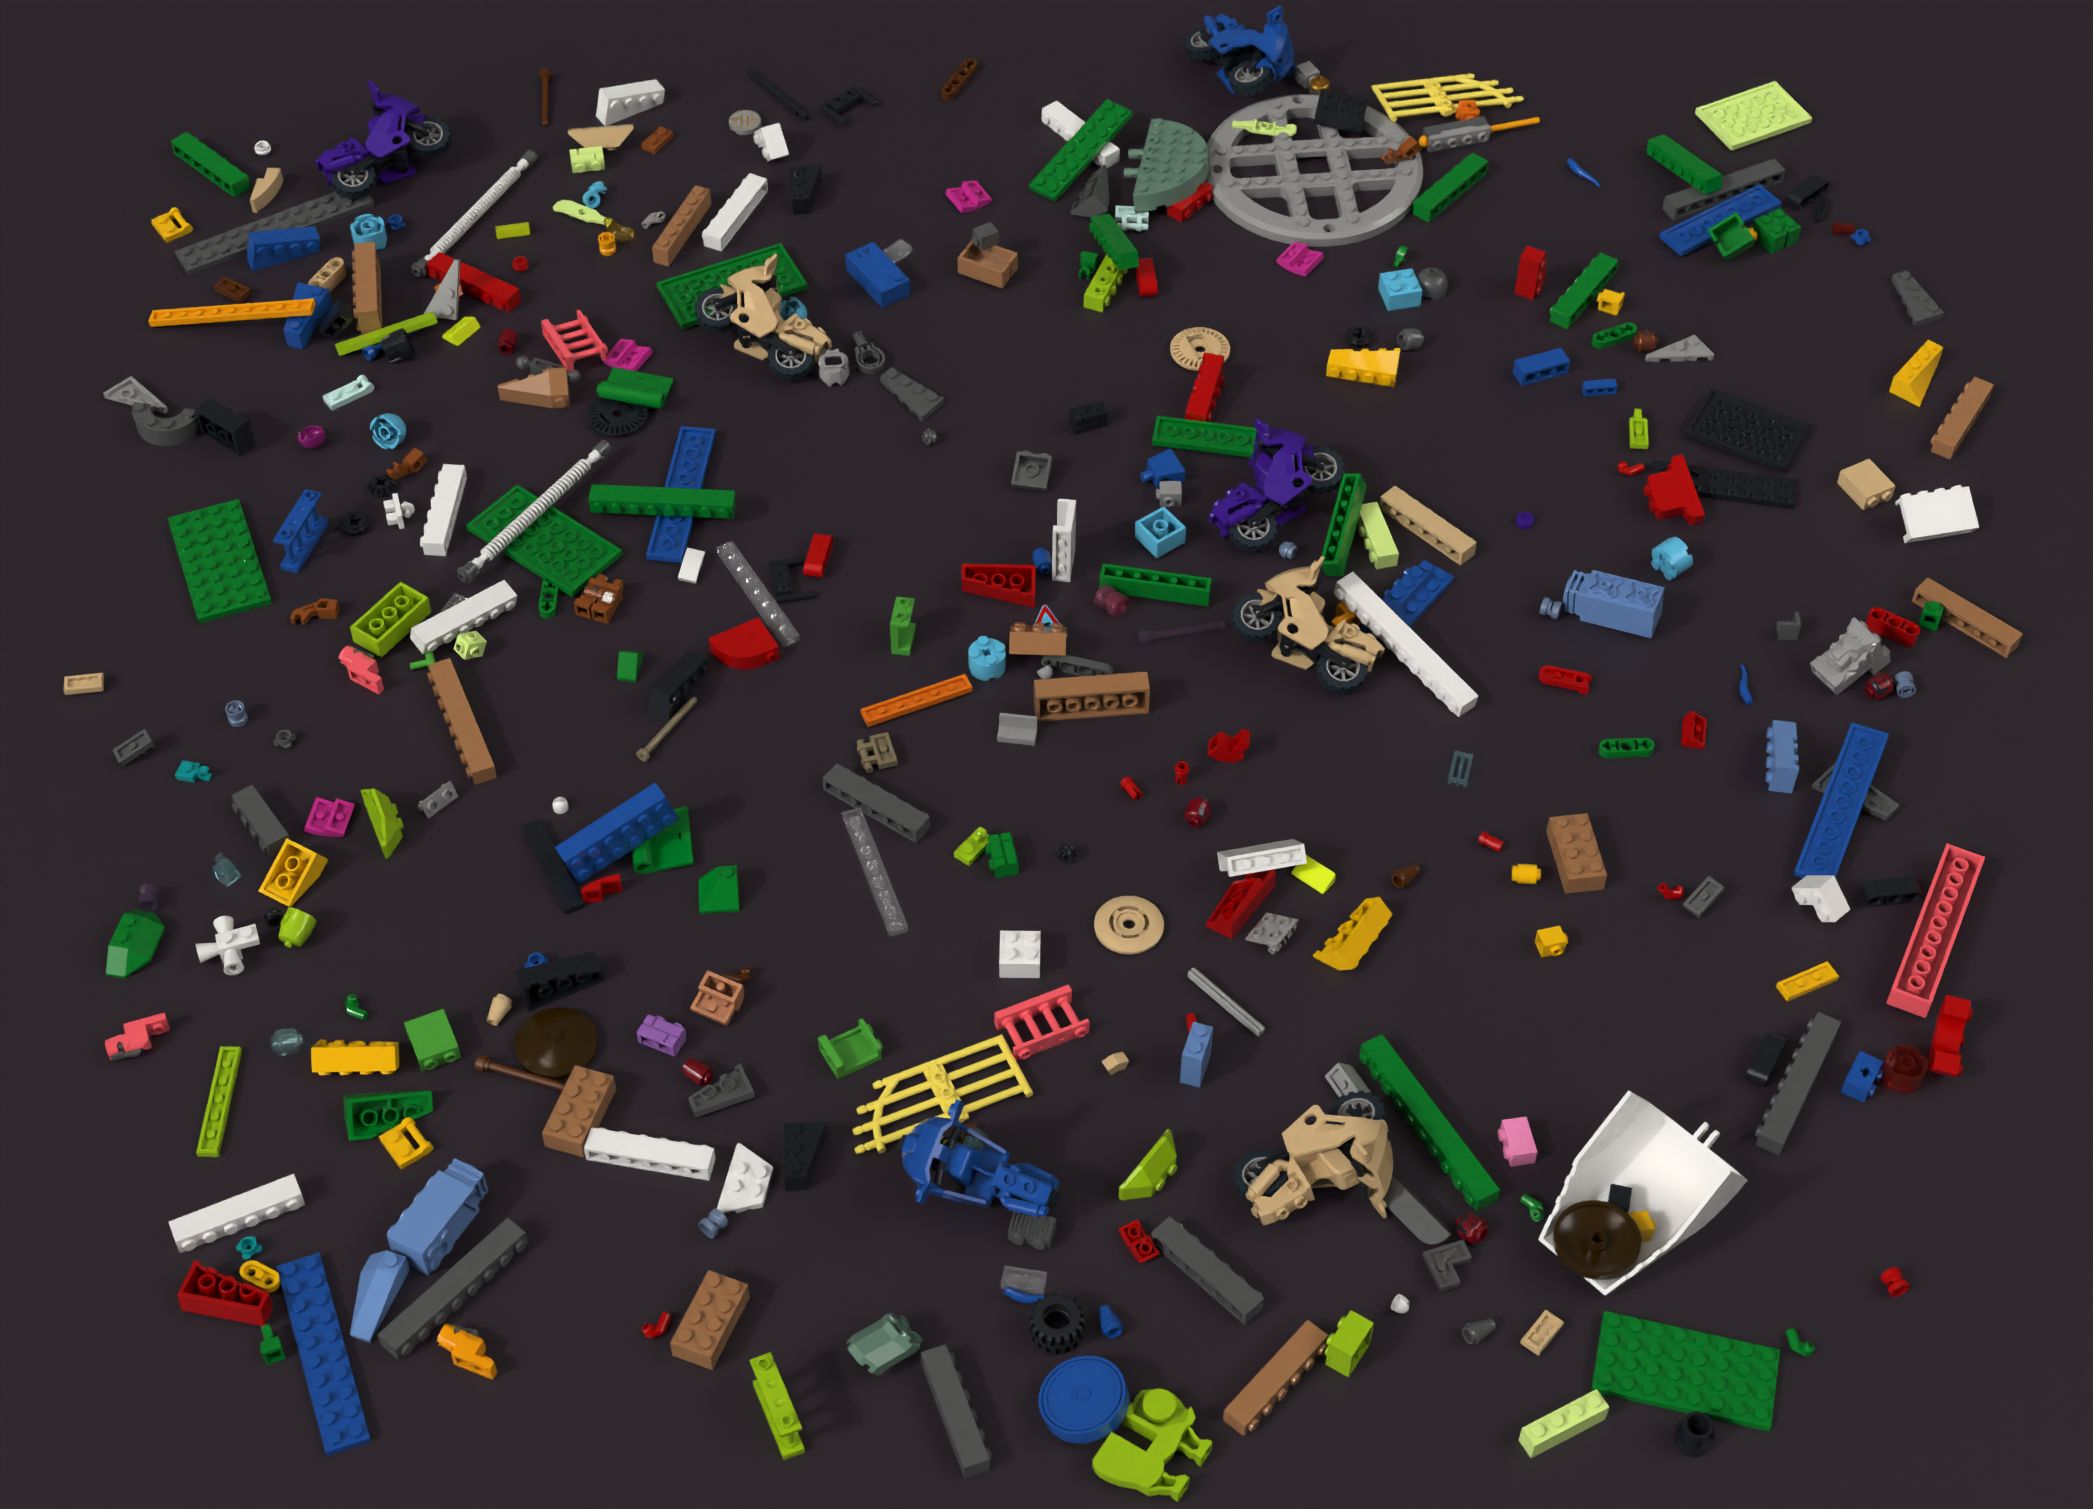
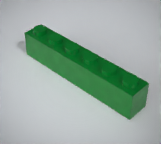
[171,132,250,198]
[1647,134,1722,195]
[1413,153,1489,223]
[1089,213,1139,270]
[1550,253,1618,330]
[1321,473,1367,576]
[1099,564,1212,606]

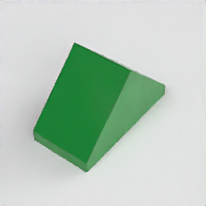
[617,650,644,682]

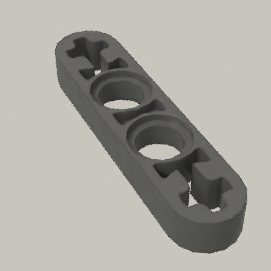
[1041,655,1114,676]

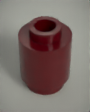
[498,329,518,354]
[682,1058,714,1087]

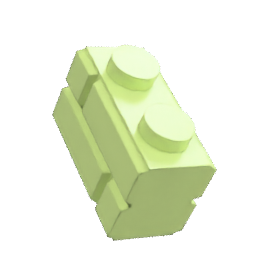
[570,146,605,173]

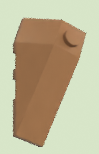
[498,367,570,408]

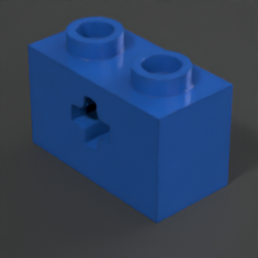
[1841,1051,1884,1103]

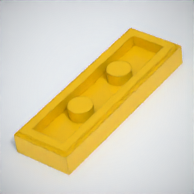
[1776,961,1839,1002]

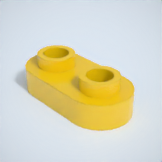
[240,1260,281,1293]

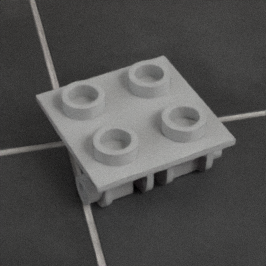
[1245,913,1299,954]

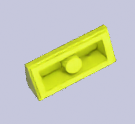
[495,222,530,239]
[442,317,480,346]
[1291,855,1336,894]

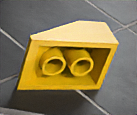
[259,838,328,907]

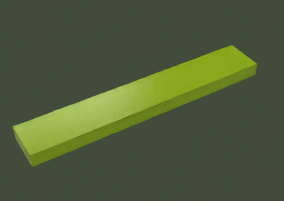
[335,311,438,356]
[196,1046,242,1157]

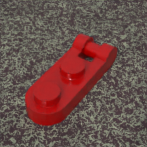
[1538,665,1592,695]

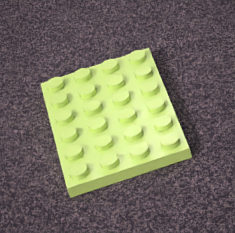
[1695,81,1812,151]

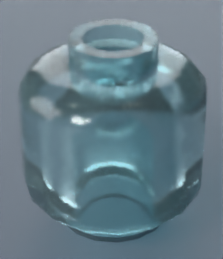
[270,1028,303,1056]

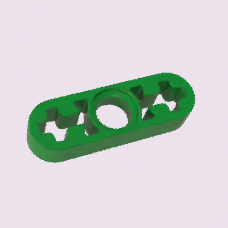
[1591,323,1637,349]
[539,578,559,619]
[1598,738,1655,758]

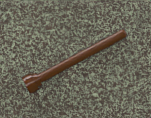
[539,68,552,126]
[475,1054,566,1091]

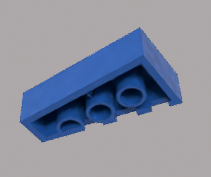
[247,226,321,271]
[284,282,332,349]

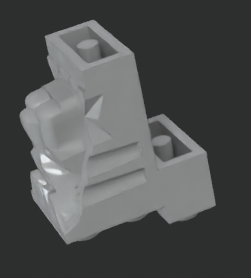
[1810,617,1891,695]

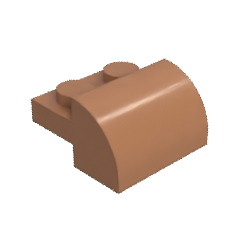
[690,970,744,1026]

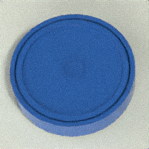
[1038,1356,1130,1443]

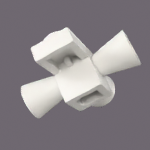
[196,916,260,975]

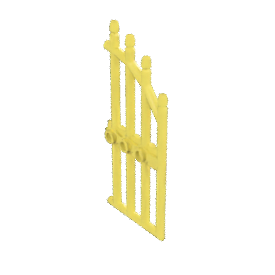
[1371,73,1524,122]
[852,1034,1033,1154]

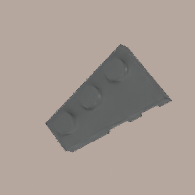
[688,1063,755,1118]

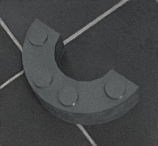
[132,402,201,446]

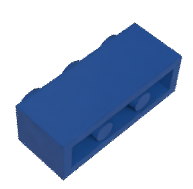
[1513,348,1570,386]

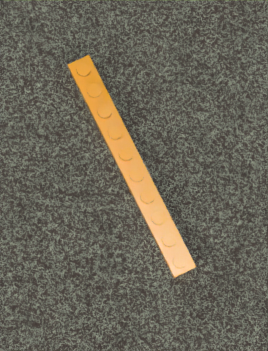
[148,299,316,327]

